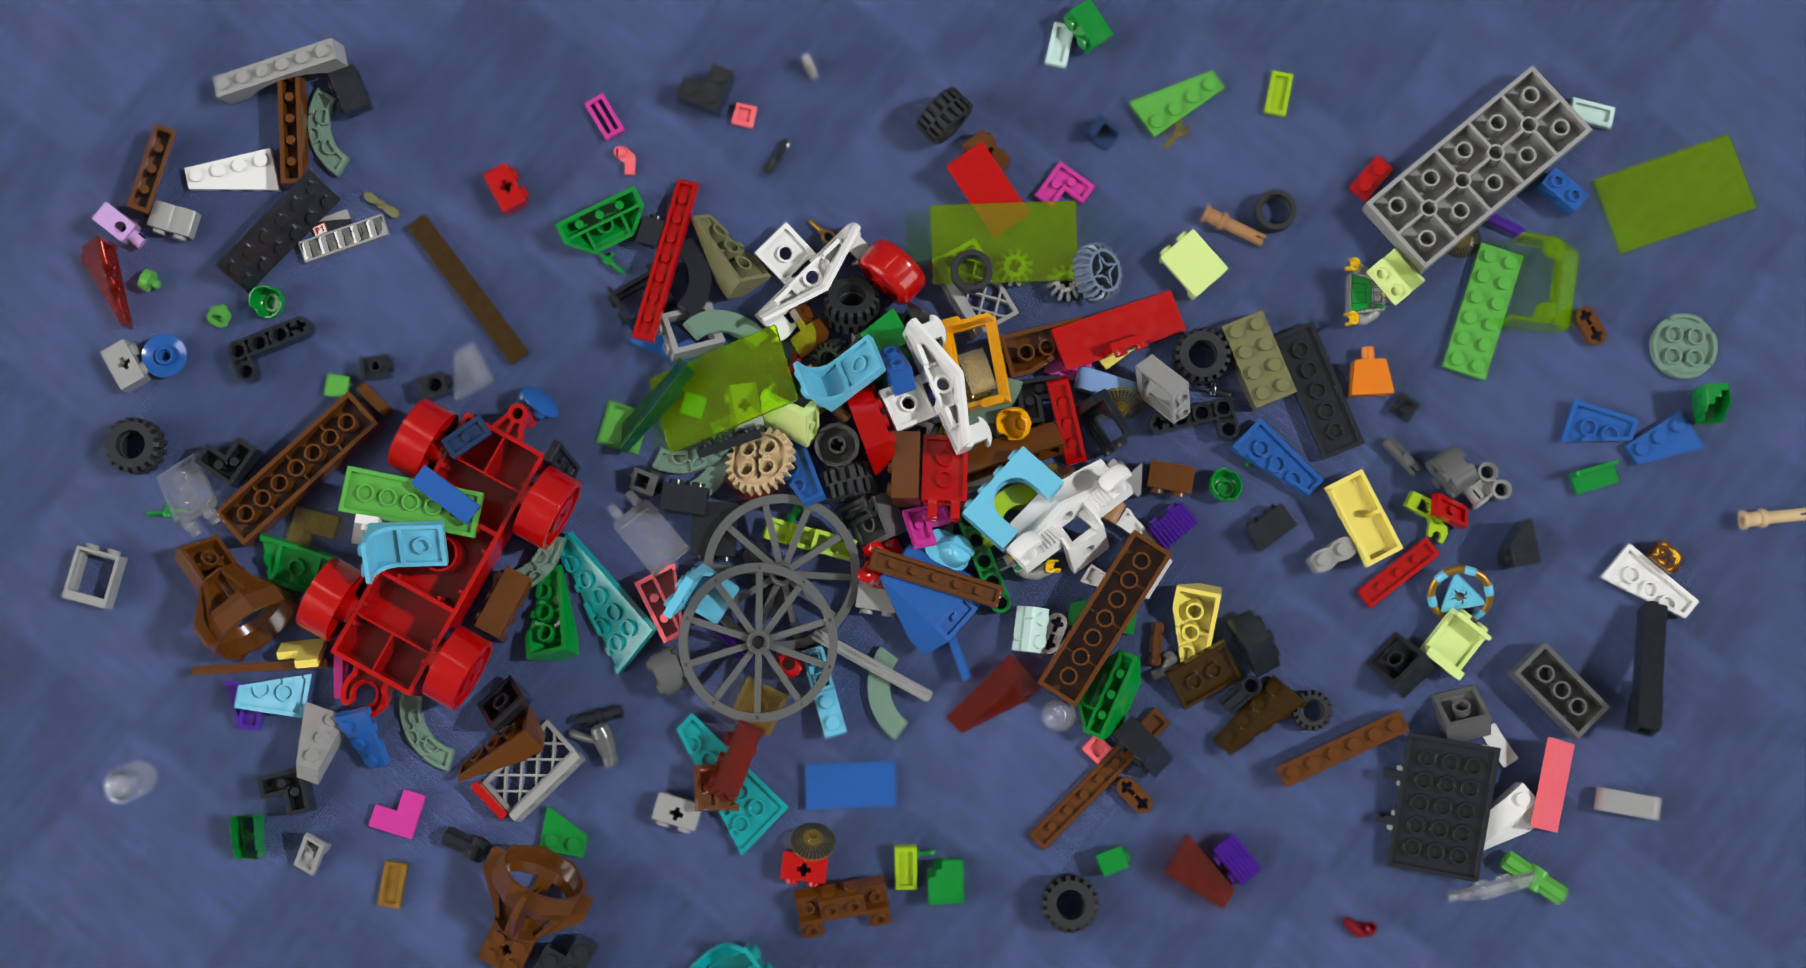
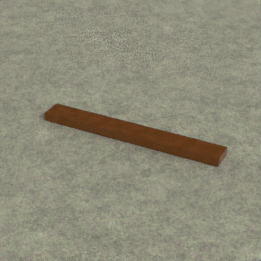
[1028,707,1171,851]

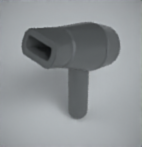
[568,723,619,768]

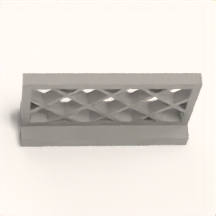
[928,238,1019,341]
[482,720,586,823]

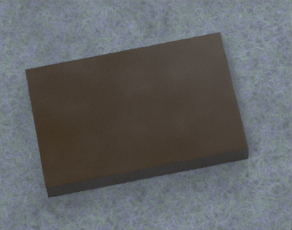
[1164,639,1243,710]

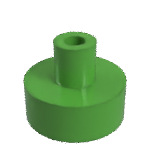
[138,268,162,292]
[207,304,232,328]

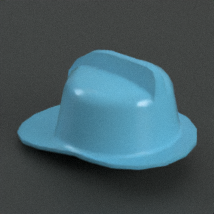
[924,529,975,571]

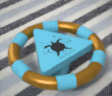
[1427,565,1494,622]

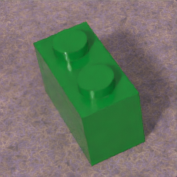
[1063,0,1114,54]

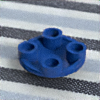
[518,385,559,419]

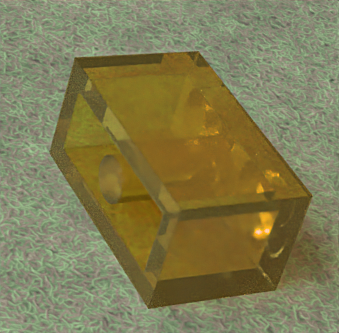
[958,347,997,402]

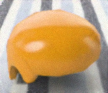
[995,407,1032,440]

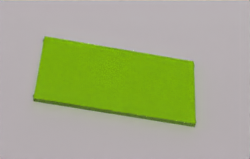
[1593,134,1757,254]
[929,201,1078,285]
[649,324,799,453]

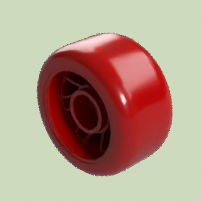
[858,239,926,305]

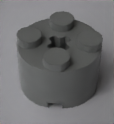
[815,423,860,469]
[1425,445,1479,499]
[646,644,691,696]

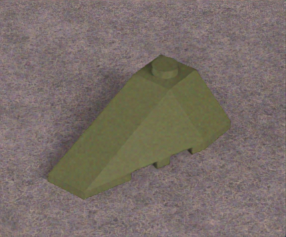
[691,214,771,299]

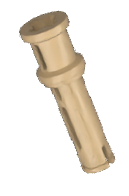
[1737,507,1806,530]

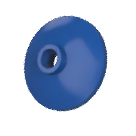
[142,334,187,378]

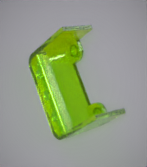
[1503,232,1579,333]

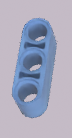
[1073,366,1137,406]

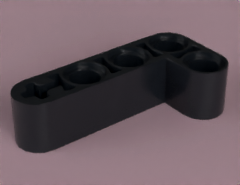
[227,316,316,384]
[1147,398,1240,441]

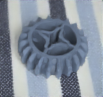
[1071,242,1124,302]

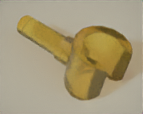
[1164,120,1189,149]

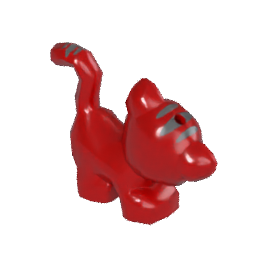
[857,537,904,590]

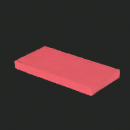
[1531,737,1575,833]

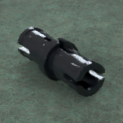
[577,704,624,729]

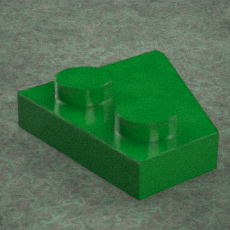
[540,806,588,858]

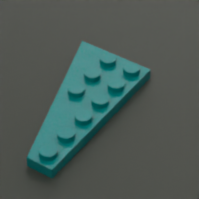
[560,531,658,674]
[676,713,789,857]

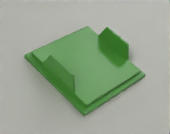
[596,400,644,455]

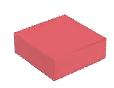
[731,102,758,130]
[1081,736,1113,764]

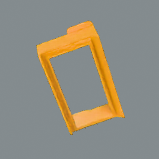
[941,312,1012,412]

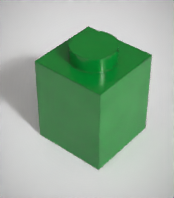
[1094,844,1131,877]

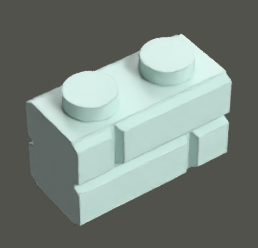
[1012,605,1049,654]

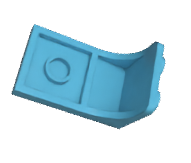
[793,334,887,412]
[358,521,449,584]
[663,563,739,624]

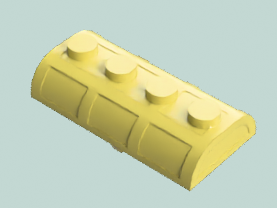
[1324,469,1403,568]

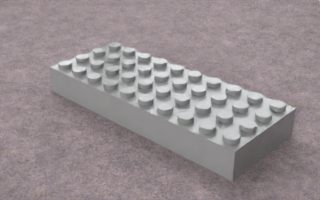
[1362,65,1593,275]

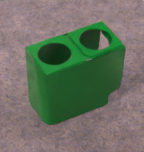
[1690,382,1732,425]
[230,814,265,860]
[927,858,965,905]

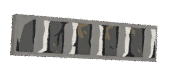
[298,214,391,264]

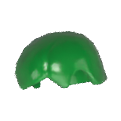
[248,284,285,319]
[1209,467,1243,503]

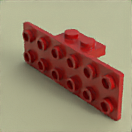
[1051,290,1186,371]

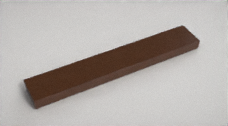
[867,546,1003,609]
[192,659,333,675]

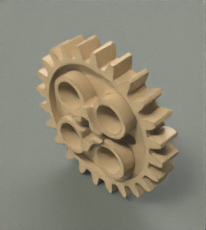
[725,427,796,496]

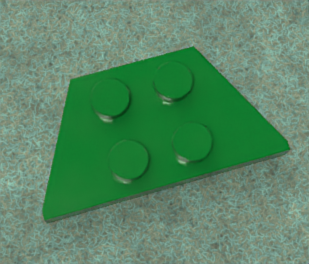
[259,533,345,593]

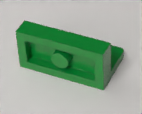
[1568,460,1620,495]

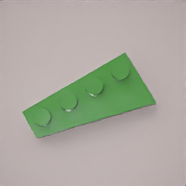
[1128,70,1225,139]

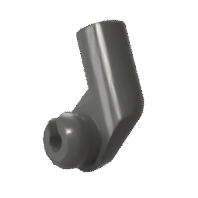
[1150,651,1178,681]

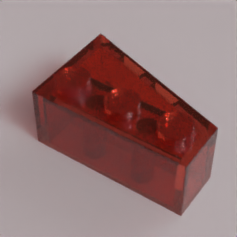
[707,719,765,803]
[1162,833,1235,910]

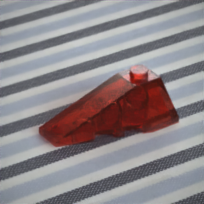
[81,236,134,330]
[946,654,1041,733]

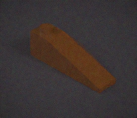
[999,316,1083,379]
[457,706,545,782]

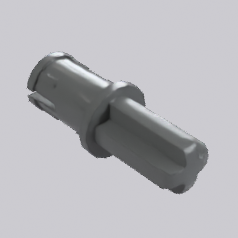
[1382,436,1422,476]

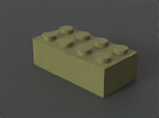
[1218,310,1297,411]

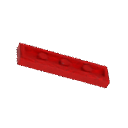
[1046,376,1087,465]
[1356,537,1440,609]

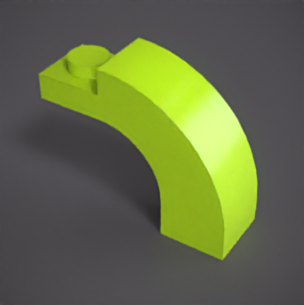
[981,484,1038,547]

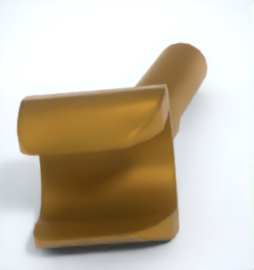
[808,219,835,244]

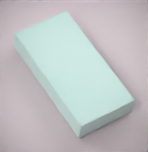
[1044,21,1074,70]
[1570,97,1616,130]

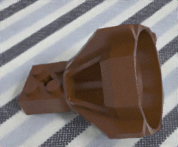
[174,535,300,662]
[477,844,594,968]

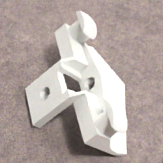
[754,222,873,343]
[878,315,992,456]
[1006,459,1133,574]

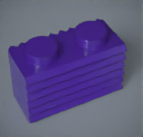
[1146,502,1199,549]
[1210,832,1262,886]

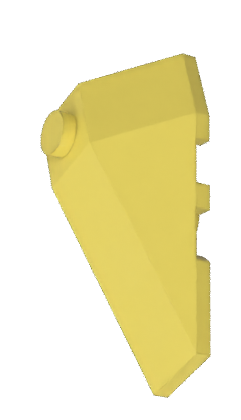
[1173,583,1222,662]

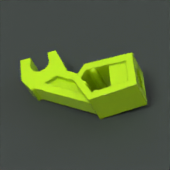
[1402,491,1448,544]

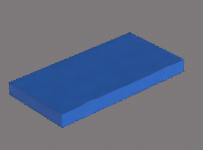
[805,761,897,810]

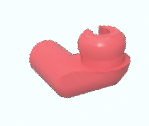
[613,146,636,176]

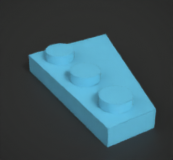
[234,674,312,718]

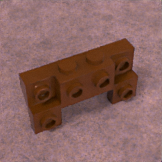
[794,875,892,939]

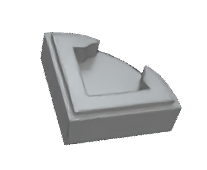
[801,53,819,81]

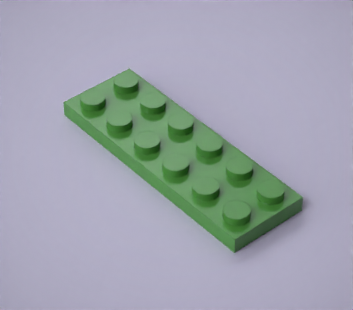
[1441,243,1524,381]
[338,466,485,538]

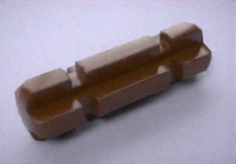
[1148,622,1164,666]

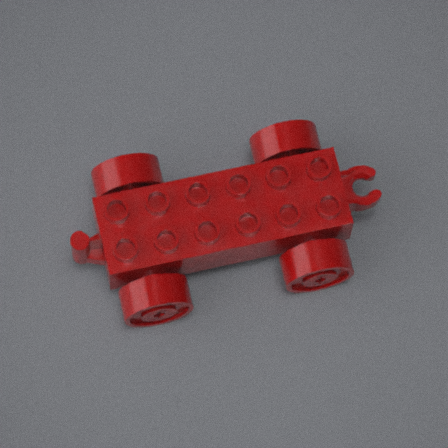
[296,398,582,718]

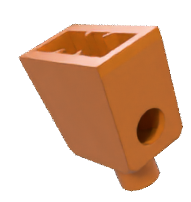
[1347,346,1394,398]

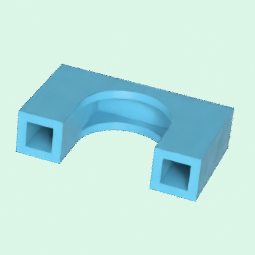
[962,446,1064,552]

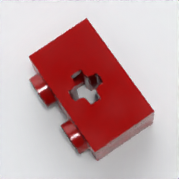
[482,162,530,217]
[780,850,829,887]

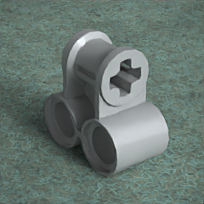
[1461,462,1512,510]

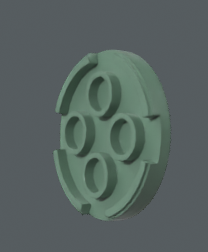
[1649,313,1718,380]

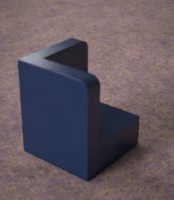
[1085,114,1121,151]

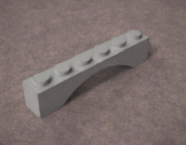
[213,38,348,105]

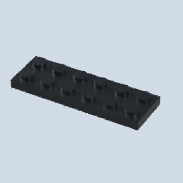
[216,169,341,294]
[1274,321,1365,460]

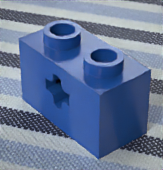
[1534,166,1590,217]
[879,345,916,397]

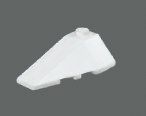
[1484,782,1536,850]

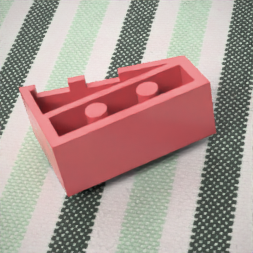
[634,563,683,645]

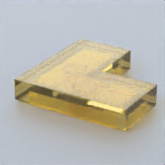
[287,506,341,547]

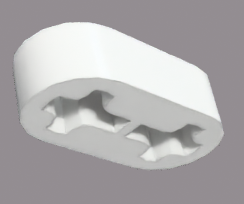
[1044,613,1067,654]

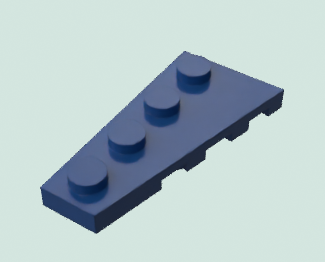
[1230,418,1324,497]
[771,440,827,507]

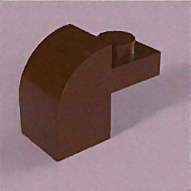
[789,303,829,358]

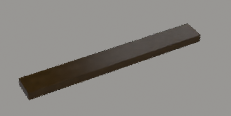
[407,214,530,366]

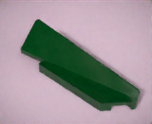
[619,358,696,454]

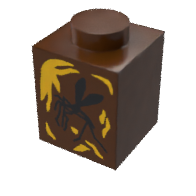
[1645,539,1685,574]

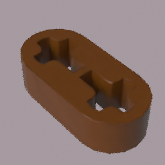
[1573,306,1607,347]
[356,381,394,418]
[1116,777,1153,814]

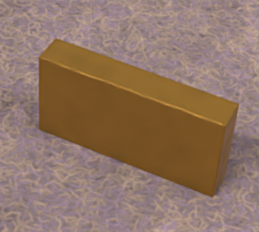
[377,860,409,909]

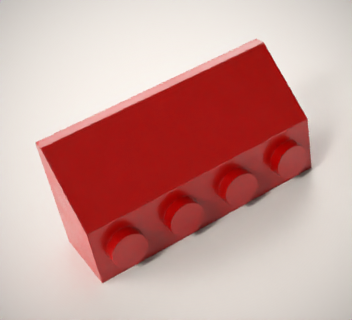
[847,381,897,475]

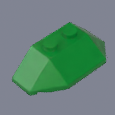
[555,185,644,254]
[1078,649,1141,741]

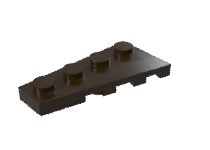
[1212,675,1307,756]

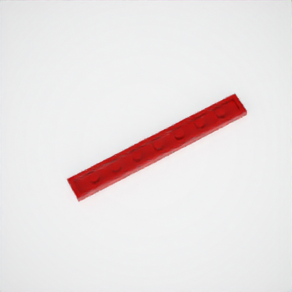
[632,179,700,343]

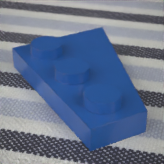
[1559,399,1639,442]
[1623,411,1705,465]
[333,706,391,769]

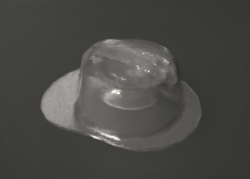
[104,760,157,804]

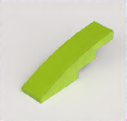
[762,517,857,562]

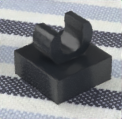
[1388,392,1420,423]

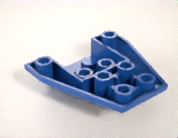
[879,544,979,655]

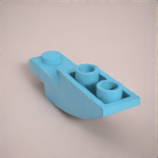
[801,645,847,739]

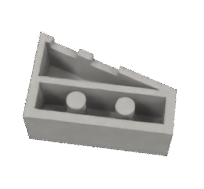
[296,702,345,784]

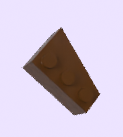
[887,431,922,507]
[474,566,534,643]

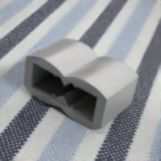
[147,200,202,242]
[1305,537,1357,574]

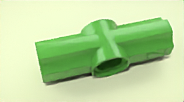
[1499,850,1569,906]

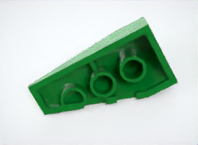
[525,565,579,661]

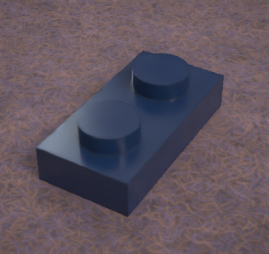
[441,415,493,460]

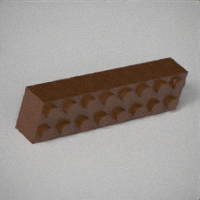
[214,391,385,547]
[1037,530,1173,707]

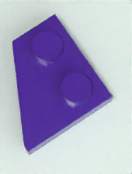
[224,680,265,731]

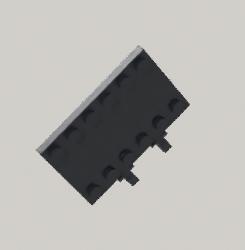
[1375,731,1501,883]

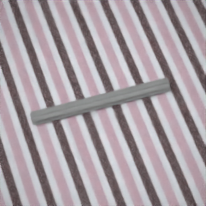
[812,629,933,702]

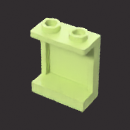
[1158,229,1228,301]
[1366,247,1425,306]
[761,383,820,448]
[1419,607,1492,681]

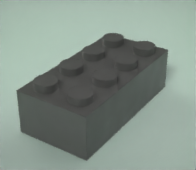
[1506,642,1610,739]

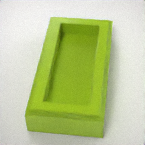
[1263,70,1294,118]
[894,844,918,890]

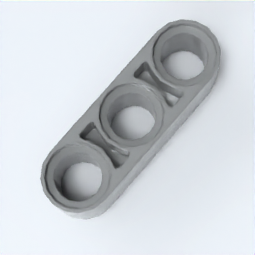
[1593,787,1662,821]

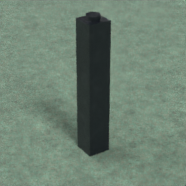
[1629,601,1668,738]

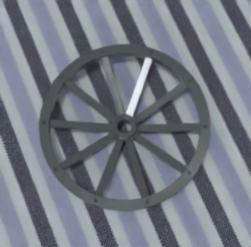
[704,493,860,650]
[678,563,838,722]

